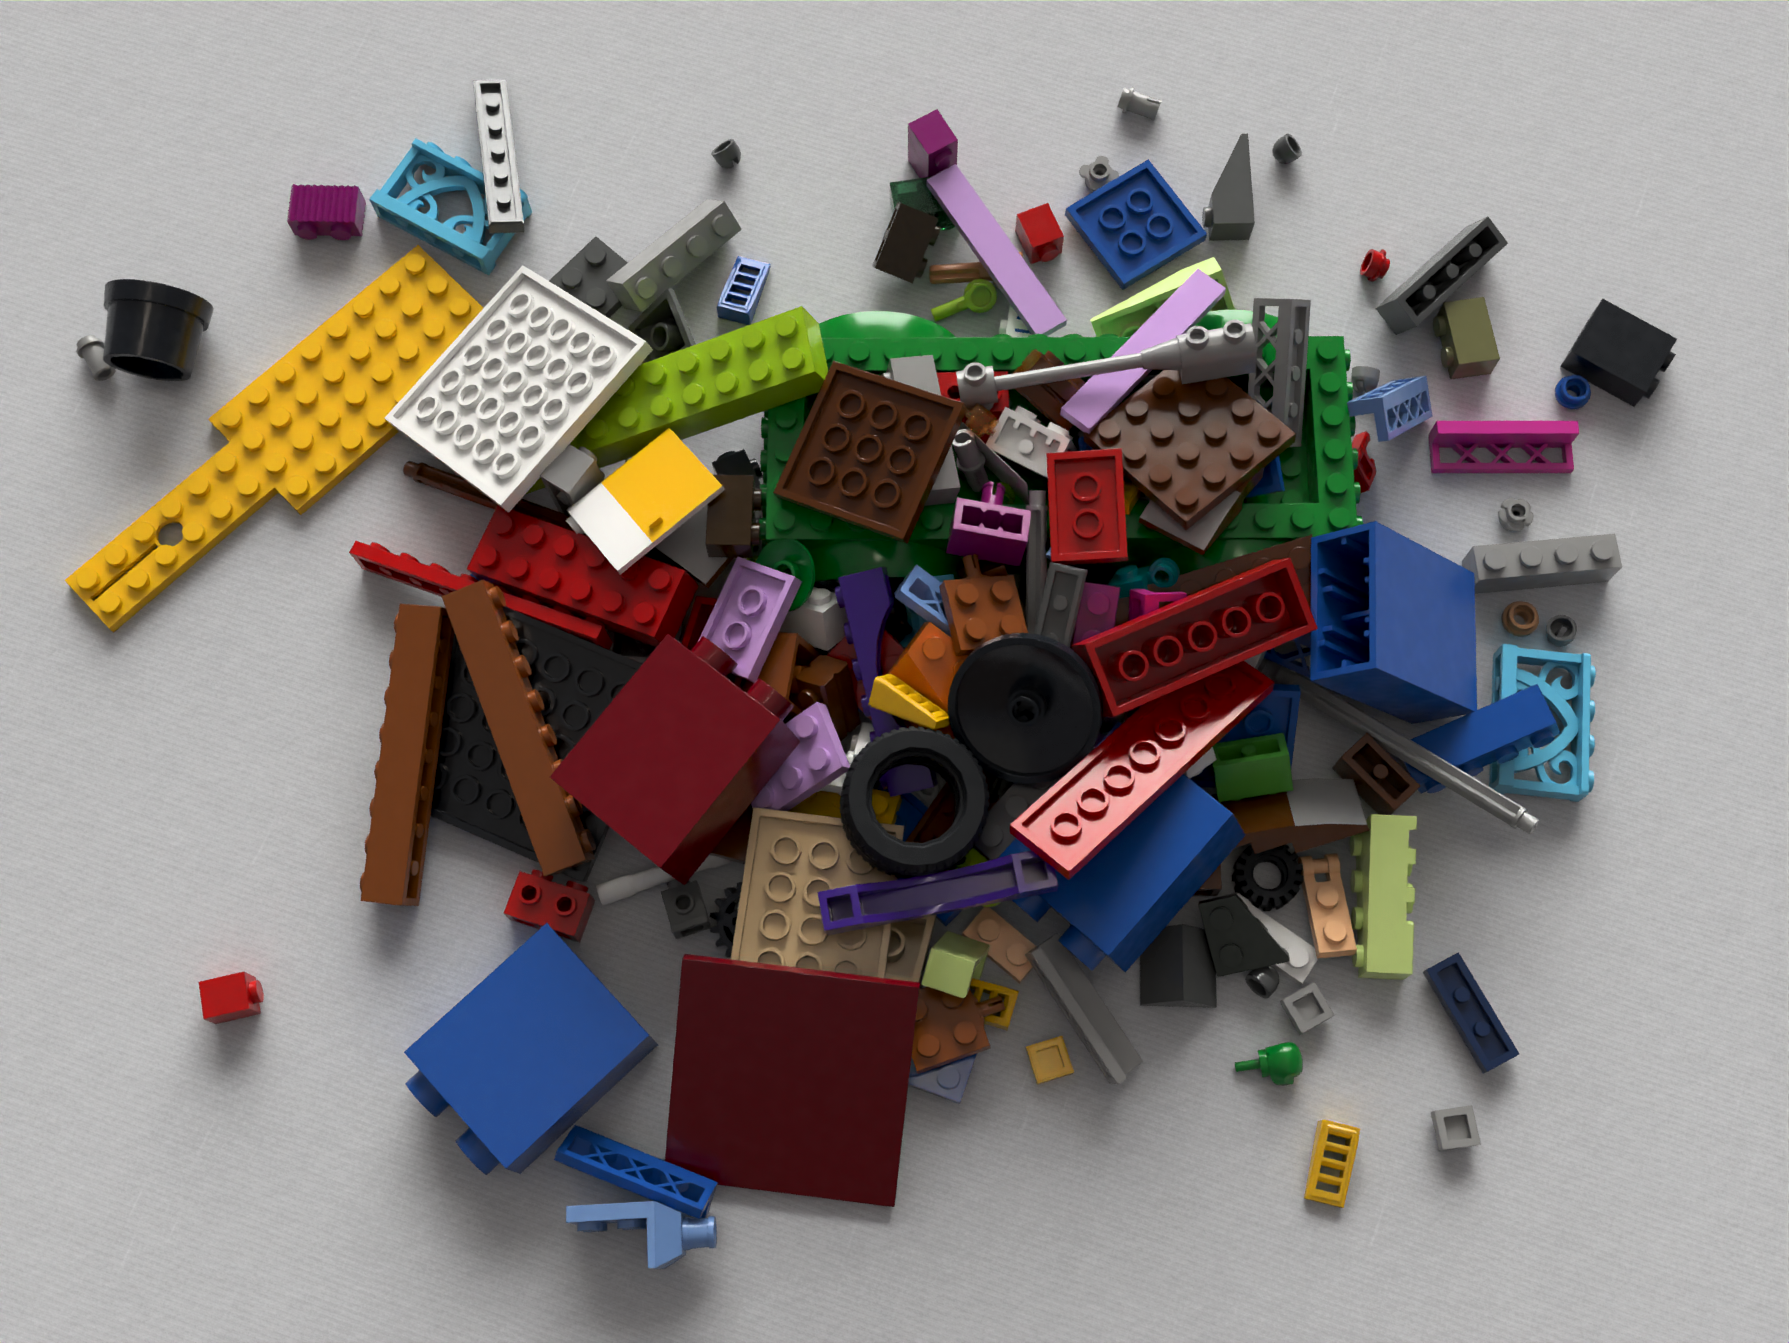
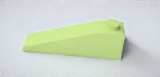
[1090,257,1235,337]

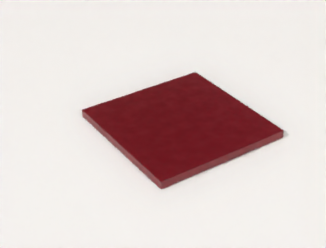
[665,954,920,1207]

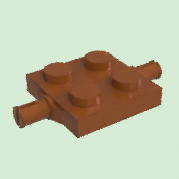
[939,554,1028,656]
[912,987,1006,1074]

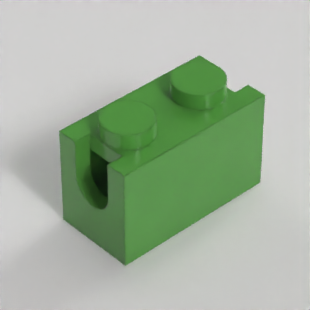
[1212,733,1293,802]

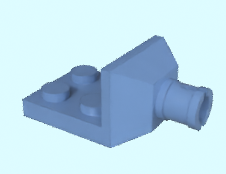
[566,1201,717,1269]

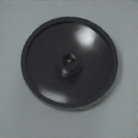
[948,633,1103,784]

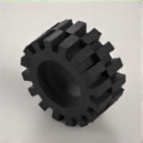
[1231,844,1304,911]

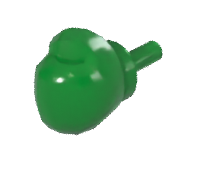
[1235,1042,1303,1086]

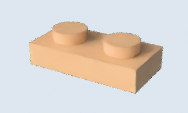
[962,907,1037,984]

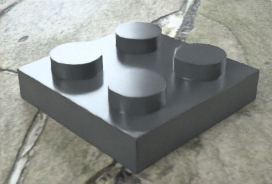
[549,236,628,318]

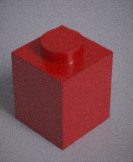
[1015,203,1064,264]
[199,971,264,1024]

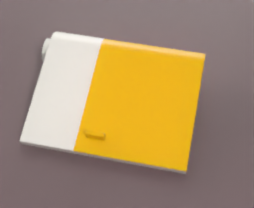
[565,428,725,575]

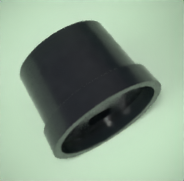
[103,279,214,381]

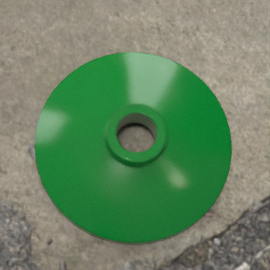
[756,538,815,612]

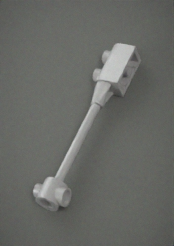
[956,320,1256,414]

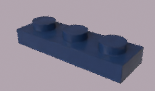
[1423,952,1519,1074]

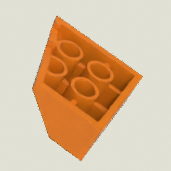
[886,622,969,739]

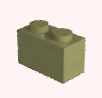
[1433,297,1500,380]

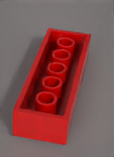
[467,505,699,647]
[1071,557,1318,717]

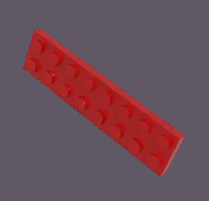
[1010,661,1274,880]

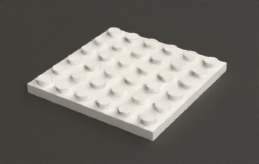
[385,265,653,513]

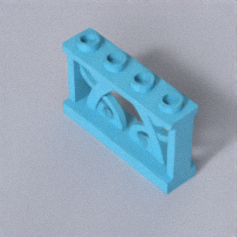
[369,138,532,275]
[1489,644,1596,802]

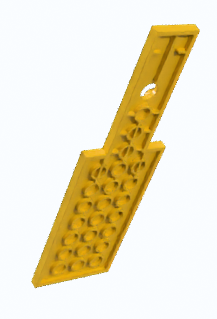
[65,245,483,632]

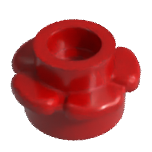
[1360,249,1390,282]

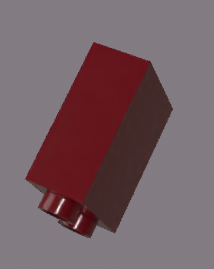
[550,634,800,885]

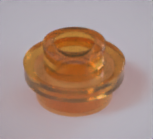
[965,403,999,437]

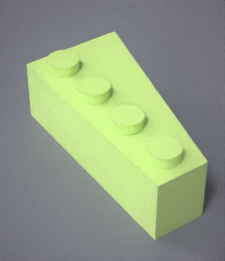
[1350,814,1417,980]

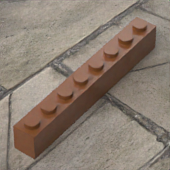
[442,580,596,876]
[360,603,454,906]

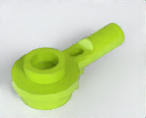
[930,279,997,322]

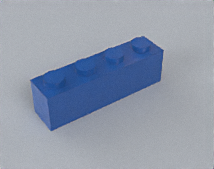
[1404,684,1561,794]

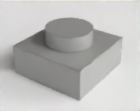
[1280,982,1335,1035]
[1431,1105,1481,1151]

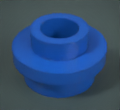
[1555,375,1591,409]

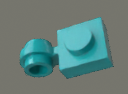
[1108,558,1180,598]

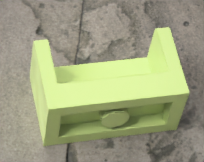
[921,931,990,998]

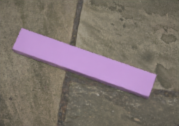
[927,164,1067,336]
[1060,269,1226,434]

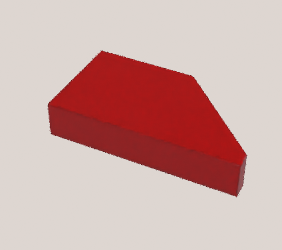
[1352,431,1377,493]

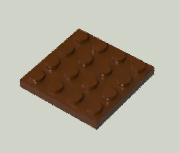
[773,361,967,544]
[1083,370,1296,530]

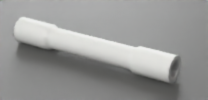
[596,855,734,906]

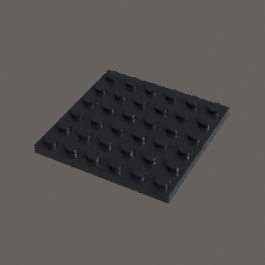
[431,607,642,882]

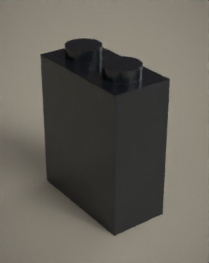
[1560,298,1677,407]

